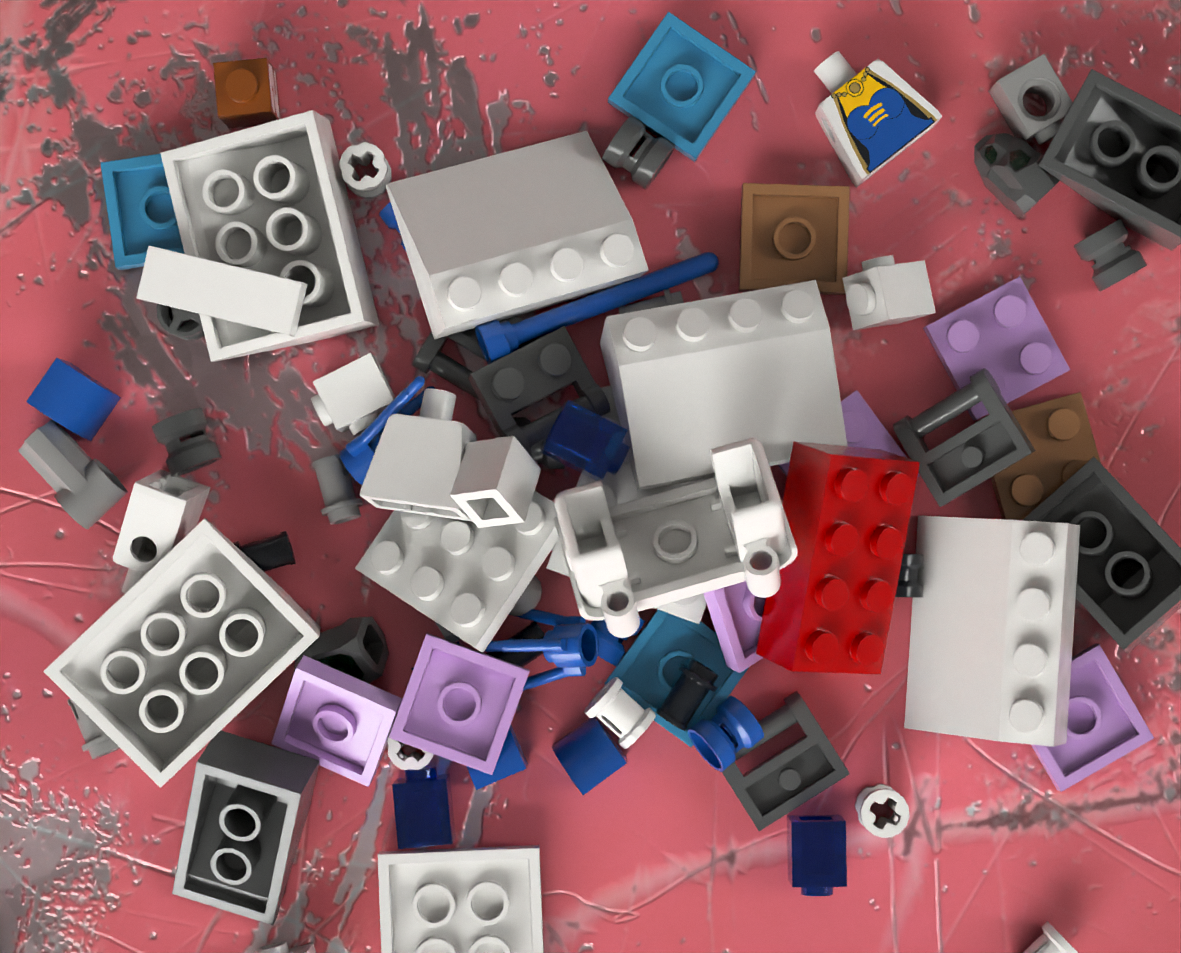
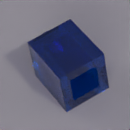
[540,400,630,481]
[392,766,456,849]
[787,815,847,896]

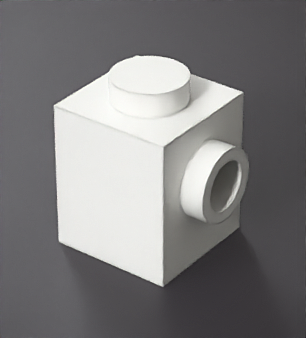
[842,255,936,330]
[311,353,396,436]
[450,436,541,528]

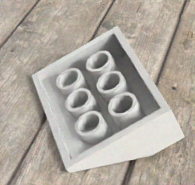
[160,110,380,362]
[386,130,649,339]
[600,280,848,491]
[904,516,1080,747]
[43,518,321,788]

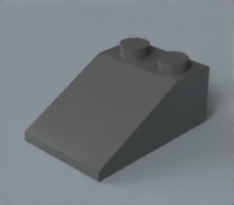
[1039,69,1181,251]
[1023,457,1181,654]
[172,731,320,925]

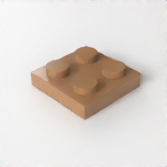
[739,183,850,295]
[975,392,1101,520]

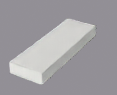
[136,246,307,337]

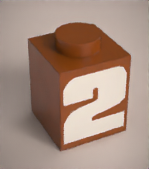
[213,58,280,128]

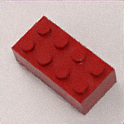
[756,441,920,674]

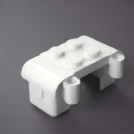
[554,438,798,638]

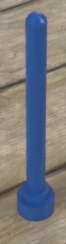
[475,252,719,364]

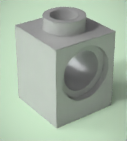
[988,54,1073,145]

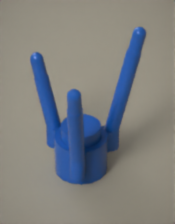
[340,376,435,485]
[485,609,599,691]

